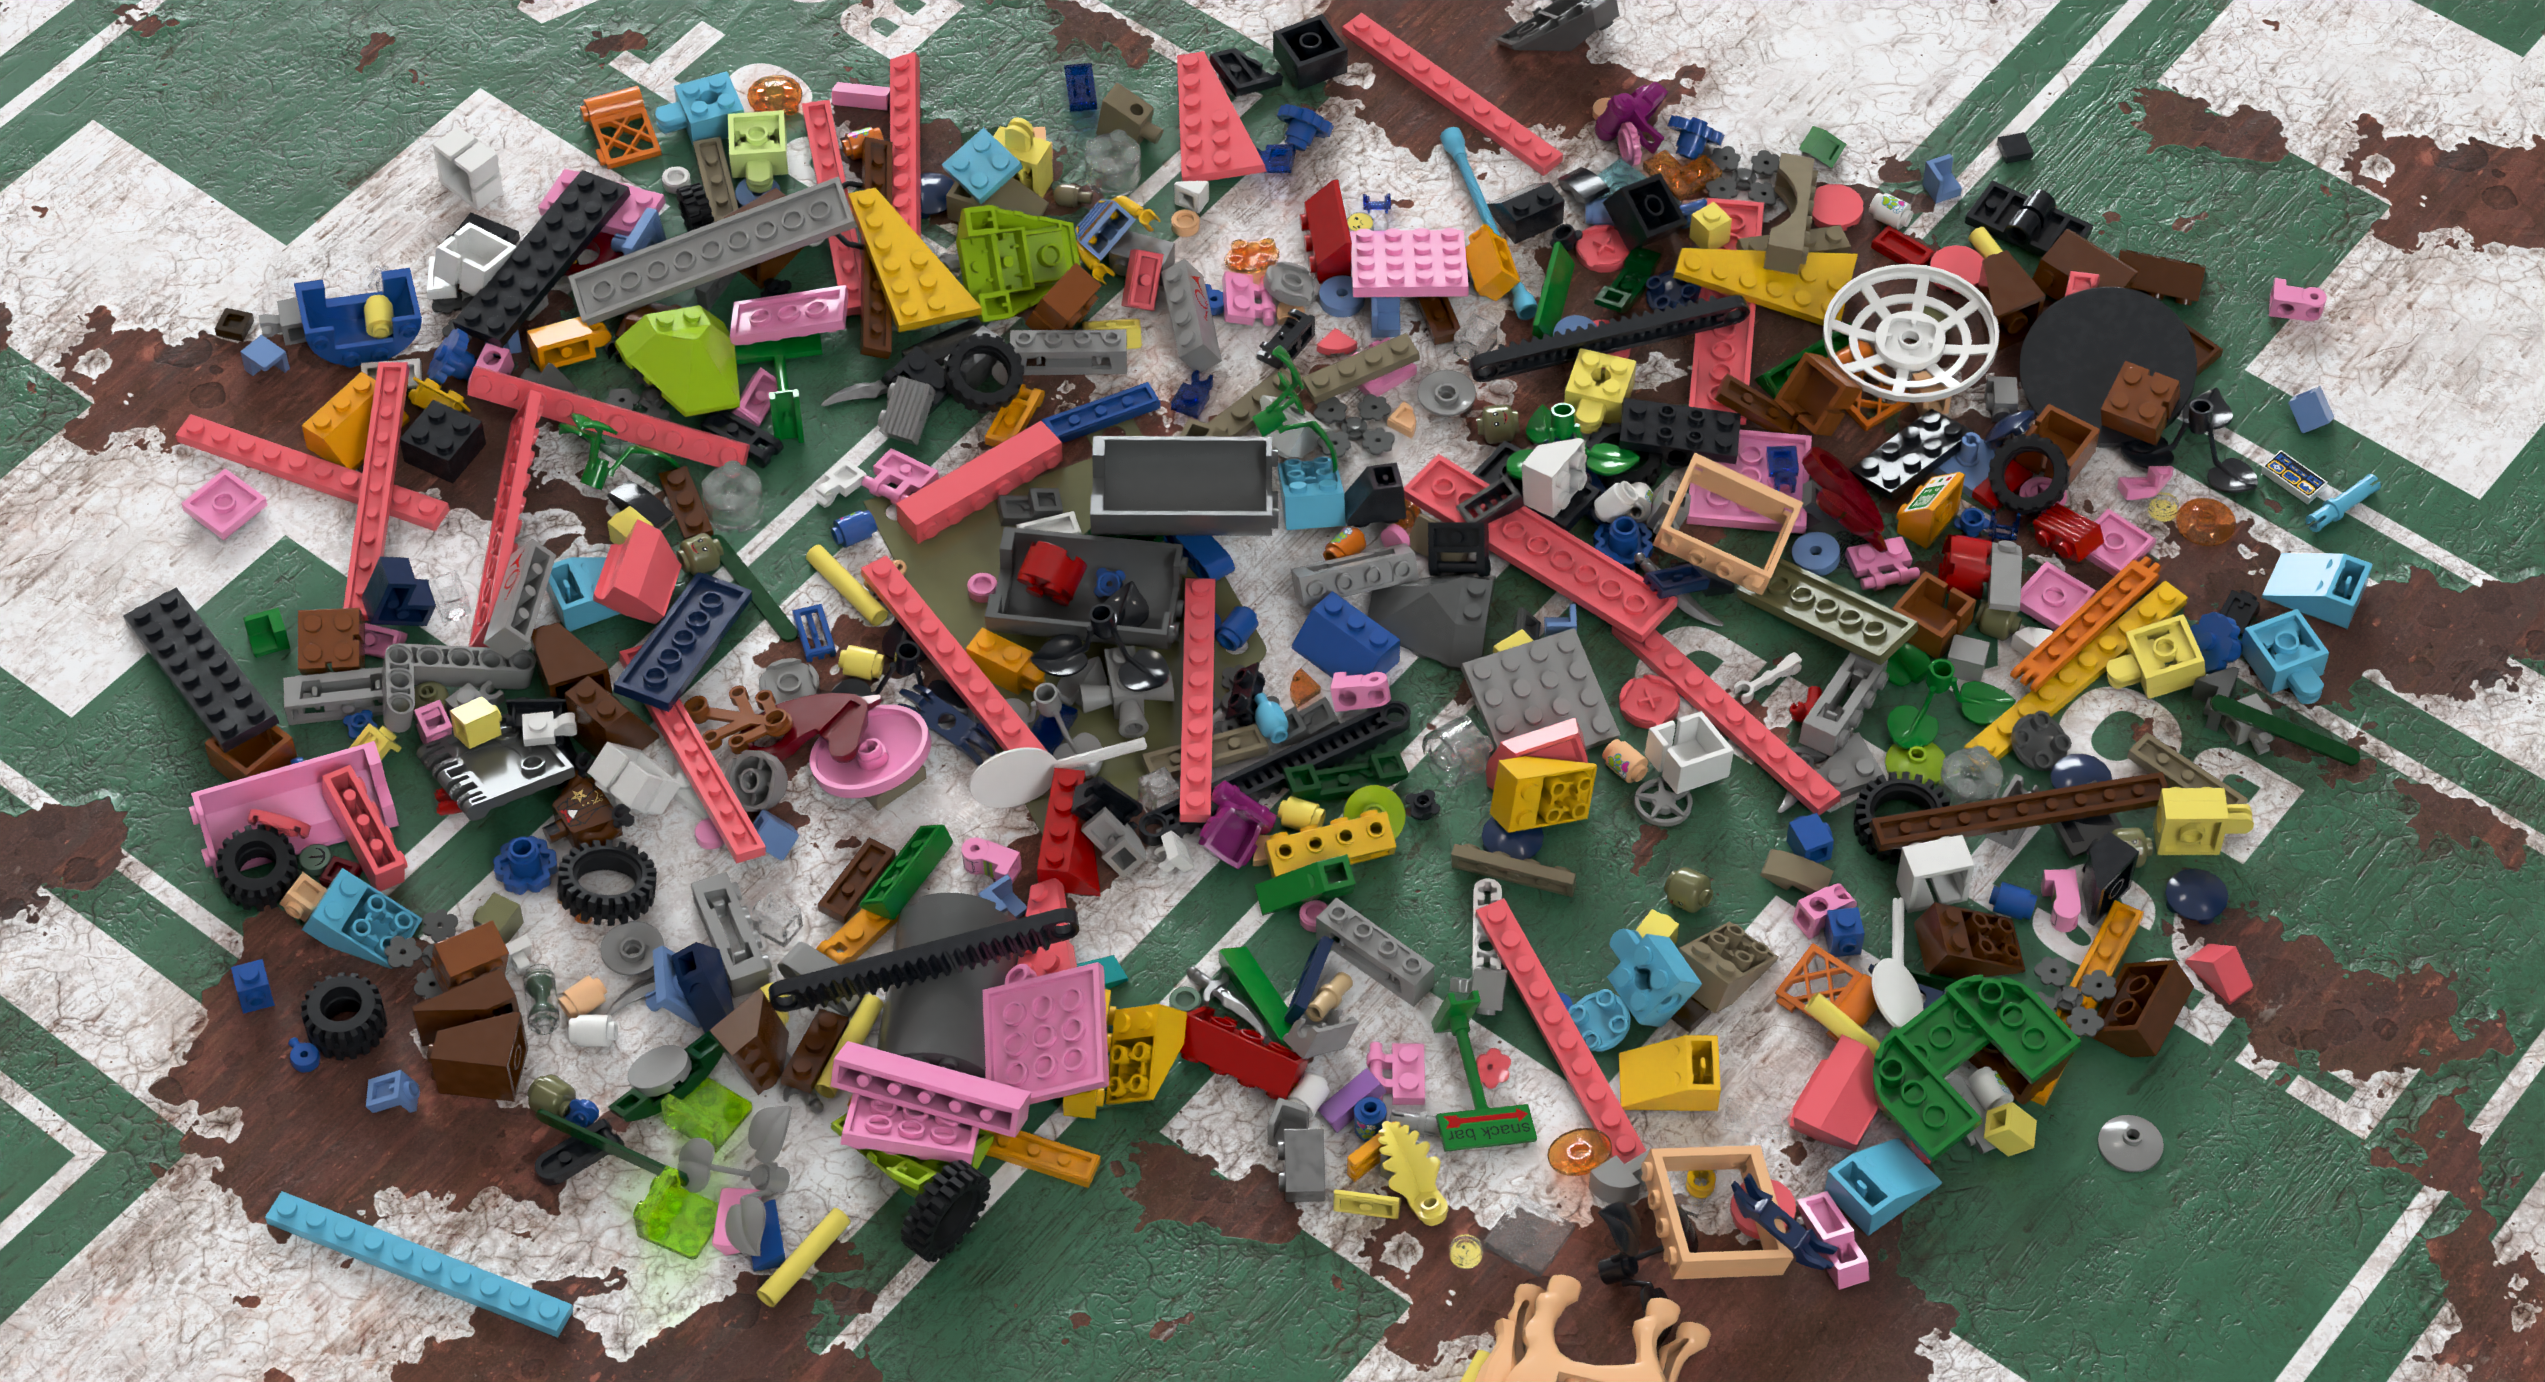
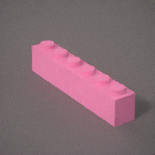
[830,1041,1031,1138]

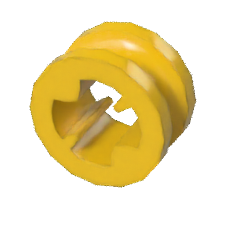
[1685,1170,1716,1199]

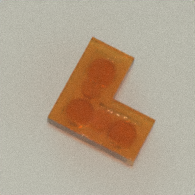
[1643,149,1722,203]

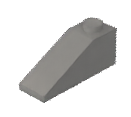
[1987,540,2022,612]

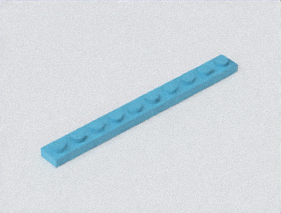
[265,1191,573,1338]

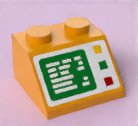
[1896,472,1965,549]

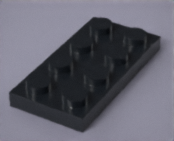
[1849,409,1974,501]
[1472,441,1601,532]

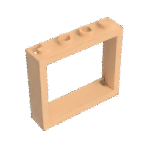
[1653,453,1803,595]
[1641,1145,1794,1279]

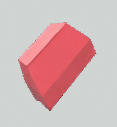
[593,519,682,625]
[1485,718,1588,790]
[1786,1034,1880,1151]

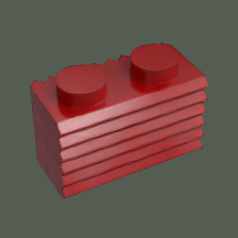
[2033,503,2104,564]

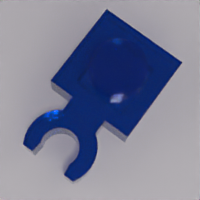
[1256,144,1296,173]
[1171,370,1213,419]
[1766,446,1799,493]

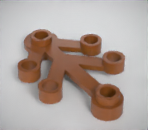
[684,685,793,754]

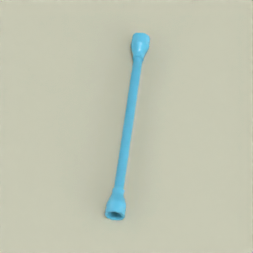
[1440,127,1538,320]

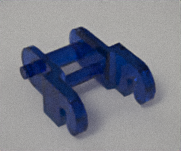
[1363,193,1391,214]
[1988,509,2021,542]

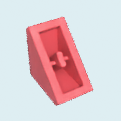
[2185,944,2253,1005]

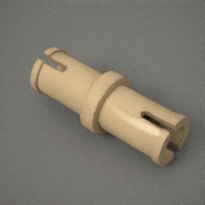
[1305,972,1353,1022]

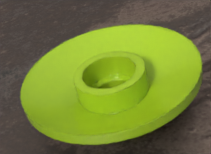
[1885,742,1947,785]
[1343,785,1406,839]

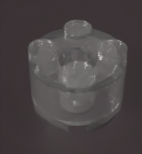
[1085,129,1142,197]
[702,461,764,532]
[1422,715,1493,788]
[1938,746,2004,806]

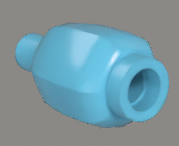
[1254,693,1289,743]

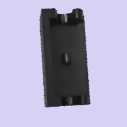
[1257,309,1315,370]
[1071,775,1143,830]

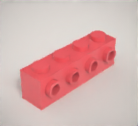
[322,764,408,891]

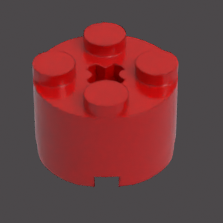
[1937,534,1992,599]
[1017,541,1087,606]

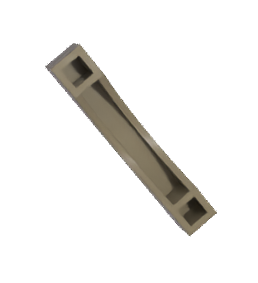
[1763,152,1818,274]

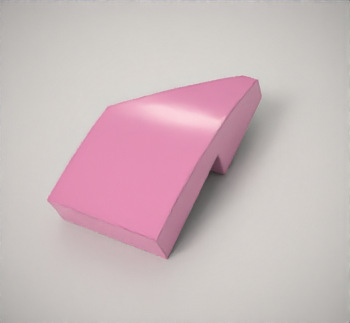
[2117,466,2174,500]

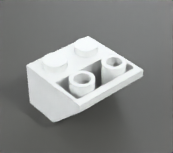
[1522,438,1587,518]

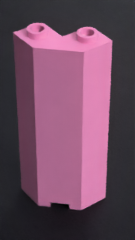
[189,741,399,878]

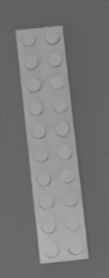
[568,176,857,326]

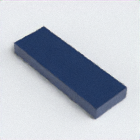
[1284,935,1334,1025]

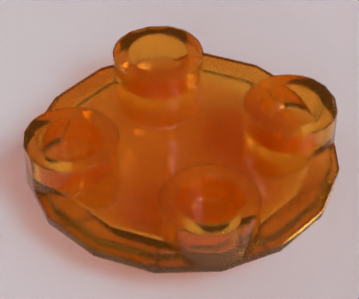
[747,75,803,115]
[1224,238,1280,274]

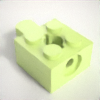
[728,110,788,193]

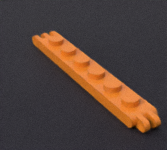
[2010,556,2161,692]

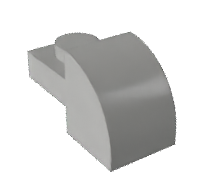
[1081,807,1146,878]
[1589,1148,1651,1204]

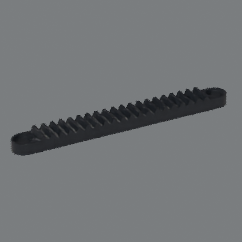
[1468,295,1750,382]
[1138,700,1411,846]
[768,908,1080,1012]

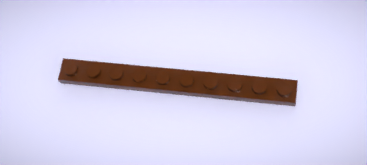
[860,137,893,359]
[1869,772,2169,851]

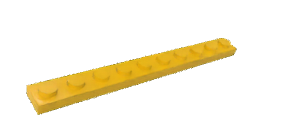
[1963,580,2188,771]

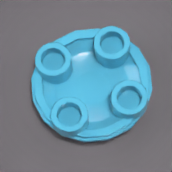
[1568,989,1631,1052]

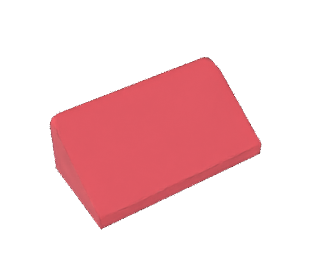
[1121,249,1164,311]

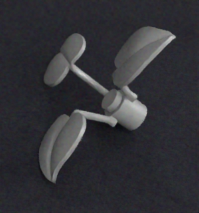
[974,656,1108,778]
[678,1106,792,1256]

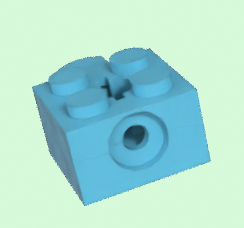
[655,71,744,145]
[2241,609,2329,704]
[1607,928,1702,1027]

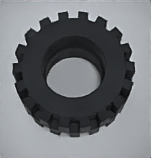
[216,825,299,912]
[301,972,387,1061]

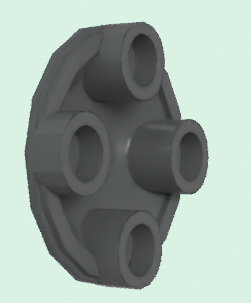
[2011,711,2072,771]

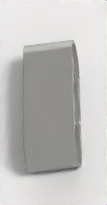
[777,942,869,1015]

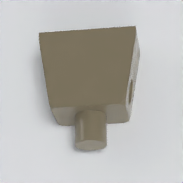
[1096,83,1163,149]

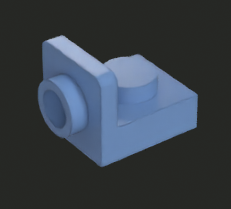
[366,1070,420,1113]

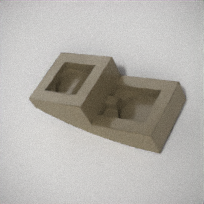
[1760,849,1834,895]

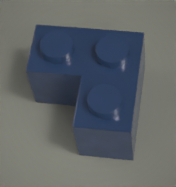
[362,557,436,626]

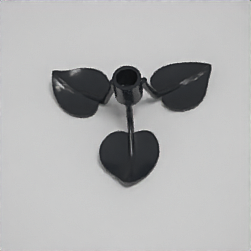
[2120,387,2258,493]
[1031,581,1170,692]
[831,621,969,724]
[1598,1202,1698,1347]

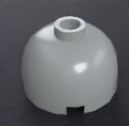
[725,750,788,812]

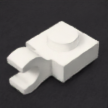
[816,459,866,508]
[522,711,577,747]

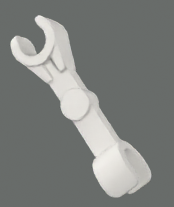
[1734,652,1802,704]

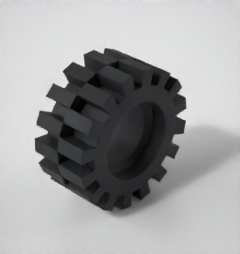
[676,182,714,232]

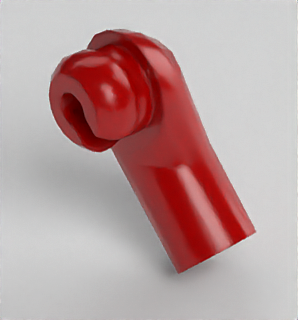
[1789,686,1823,723]

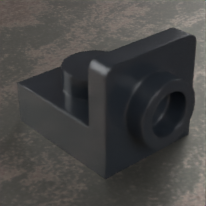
[2220,590,2260,637]

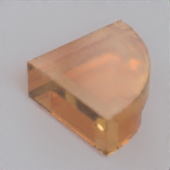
[1290,668,1321,708]

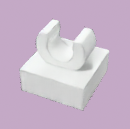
[1154,831,1194,873]
[505,934,532,975]

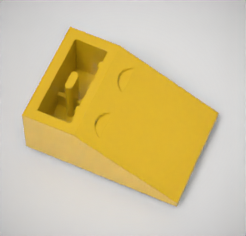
[1489,756,1597,833]
[1106,1004,1187,1105]
[1619,1035,1721,1111]

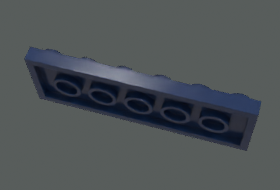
[614,572,752,712]

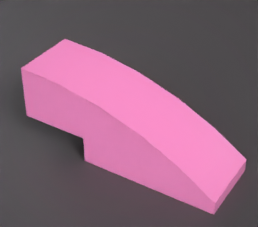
[1797,1191,1869,1290]

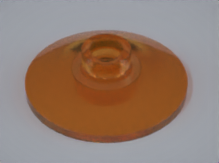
[2176,498,2236,546]
[1547,1128,1612,1176]

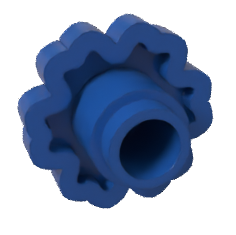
[1277,104,1334,152]
[1667,115,1725,161]
[427,328,477,385]
[1593,516,1653,570]
[2190,612,2243,674]
[493,836,558,895]

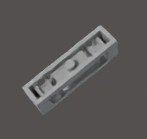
[1010,329,1127,375]
[1291,543,1419,606]
[1799,652,1889,757]
[283,667,383,725]
[691,872,773,998]
[1316,898,1435,1007]

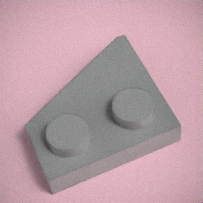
[1817,732,1885,798]

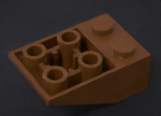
[1914,902,2026,980]
[411,968,520,1046]

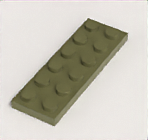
[1737,558,1918,665]

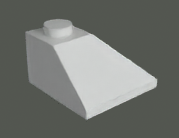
[1260,395,1333,459]

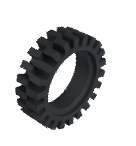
[1853,772,1950,865]
[557,839,657,926]
[901,1160,991,1263]

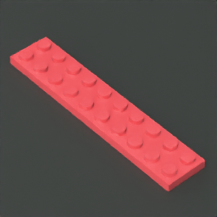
[1689,198,1764,425]
[468,389,543,648]
[1404,454,1678,643]

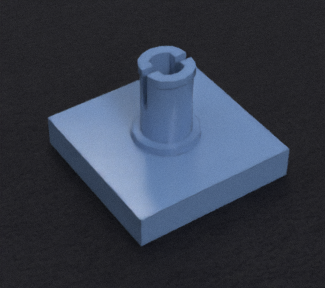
[611,208,666,255]
[1933,432,1996,498]
[645,945,701,1028]

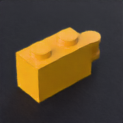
[1465,224,1520,301]
[527,316,612,372]
[966,627,1046,695]

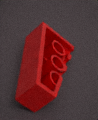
[1037,768,1101,896]
[1180,1006,1309,1100]

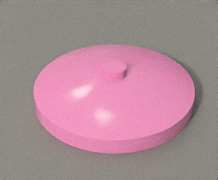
[809,705,931,798]

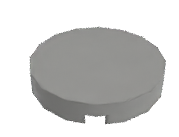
[1263,262,1320,307]
[759,658,820,705]
[628,1045,692,1097]

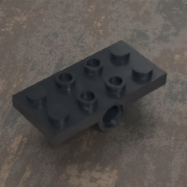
[1965,180,2093,257]
[1619,398,1741,468]

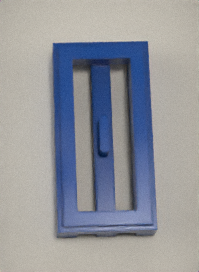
[792,604,836,662]

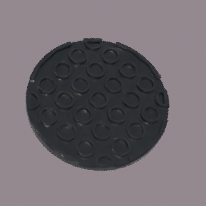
[2020,287,2197,448]

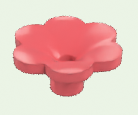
[1476,1048,1511,1089]

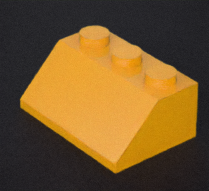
[302,371,410,470]

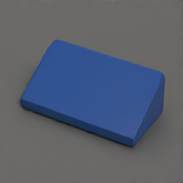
[751,1199,786,1272]

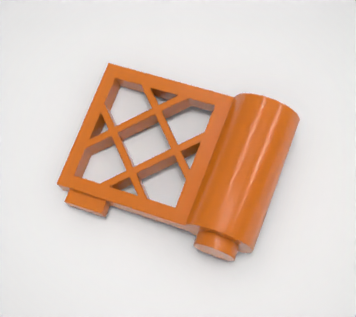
[580,85,662,169]
[1826,339,1910,432]
[1775,943,1878,1043]

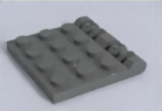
[416,713,575,821]

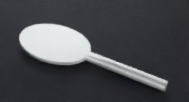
[969,737,1147,808]
[1872,897,1923,1030]

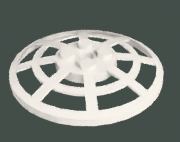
[1823,264,1999,403]

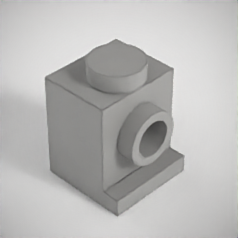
[1984,376,2018,422]

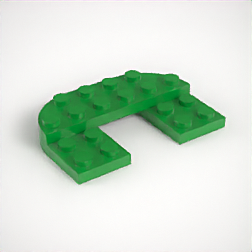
[1873,974,2081,1162]

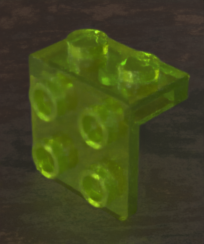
[660,1077,753,1154]
[633,1165,719,1260]

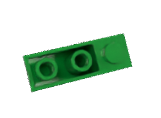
[1254,854,1355,916]

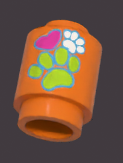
[841,126,884,161]
[1323,526,1366,561]

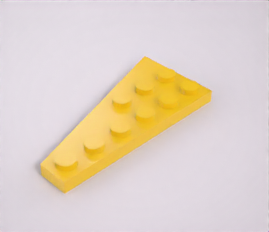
[848,188,982,332]
[1673,248,1858,326]

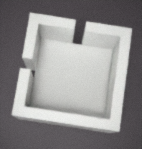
[433,126,503,211]
[433,222,517,296]
[1645,711,1734,794]
[587,742,682,815]
[1896,835,1974,913]

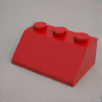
[1300,179,1352,284]

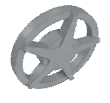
[1634,777,1693,827]

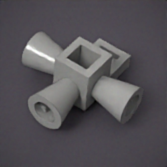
[1079,645,1174,738]

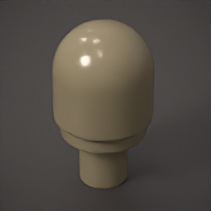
[1053,184,1093,208]

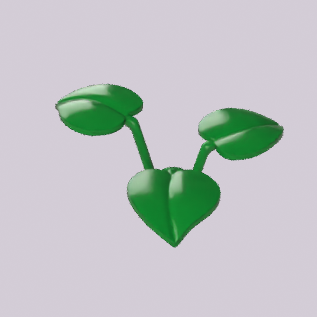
[1252,345,1338,473]
[1507,403,1640,480]
[558,413,680,490]
[1886,642,2016,749]

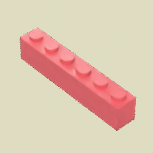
[896,421,1063,544]

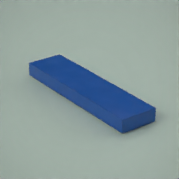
[1042,382,1161,443]

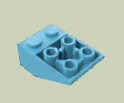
[1277,457,1346,530]
[2261,553,2373,629]
[546,557,621,632]
[301,868,422,969]
[1824,1138,1942,1236]

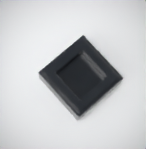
[1997,132,2034,164]

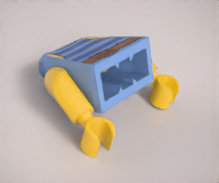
[1075,195,1161,285]

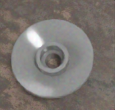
[1418,370,1476,417]
[600,921,664,976]
[2098,1115,2164,1173]

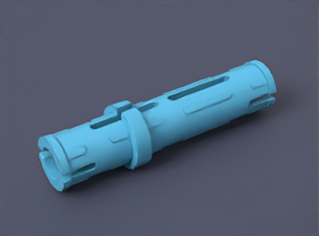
[2306,474,2381,532]

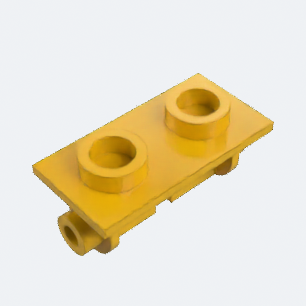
[408,377,471,413]

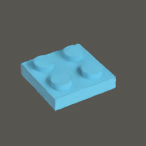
[942,127,1023,204]

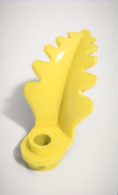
[1378,1121,1449,1226]

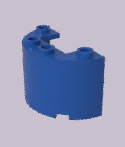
[294,268,422,368]

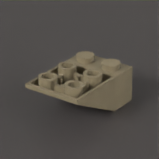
[946,177,1049,222]
[1678,922,1779,1013]

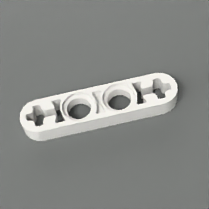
[1472,878,1502,979]

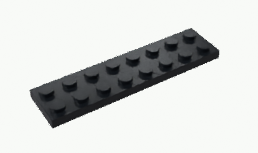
[453,170,631,348]
[123,587,279,753]

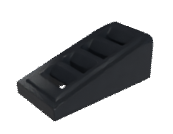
[1456,475,1524,523]

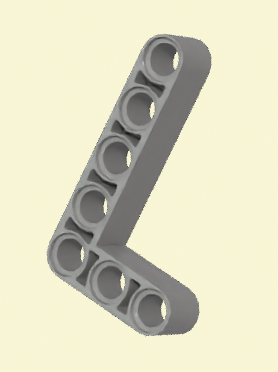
[382,643,536,733]

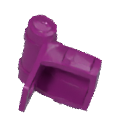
[1595,81,1668,154]
[1198,780,1277,870]

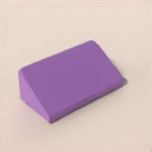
[1318,1068,1387,1133]

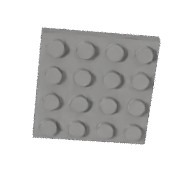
[1461,628,1620,751]

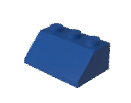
[1292,591,1400,678]

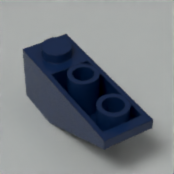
[672,942,734,1033]

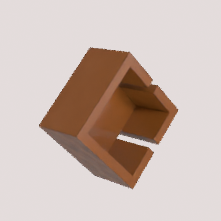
[1025,263,1102,330]
[1774,352,1863,436]
[2101,361,2180,445]
[2016,404,2100,486]
[1892,571,1976,659]
[298,608,365,675]
[204,725,297,781]
[430,920,509,993]

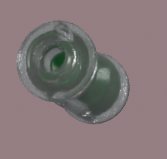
[523,964,560,1035]

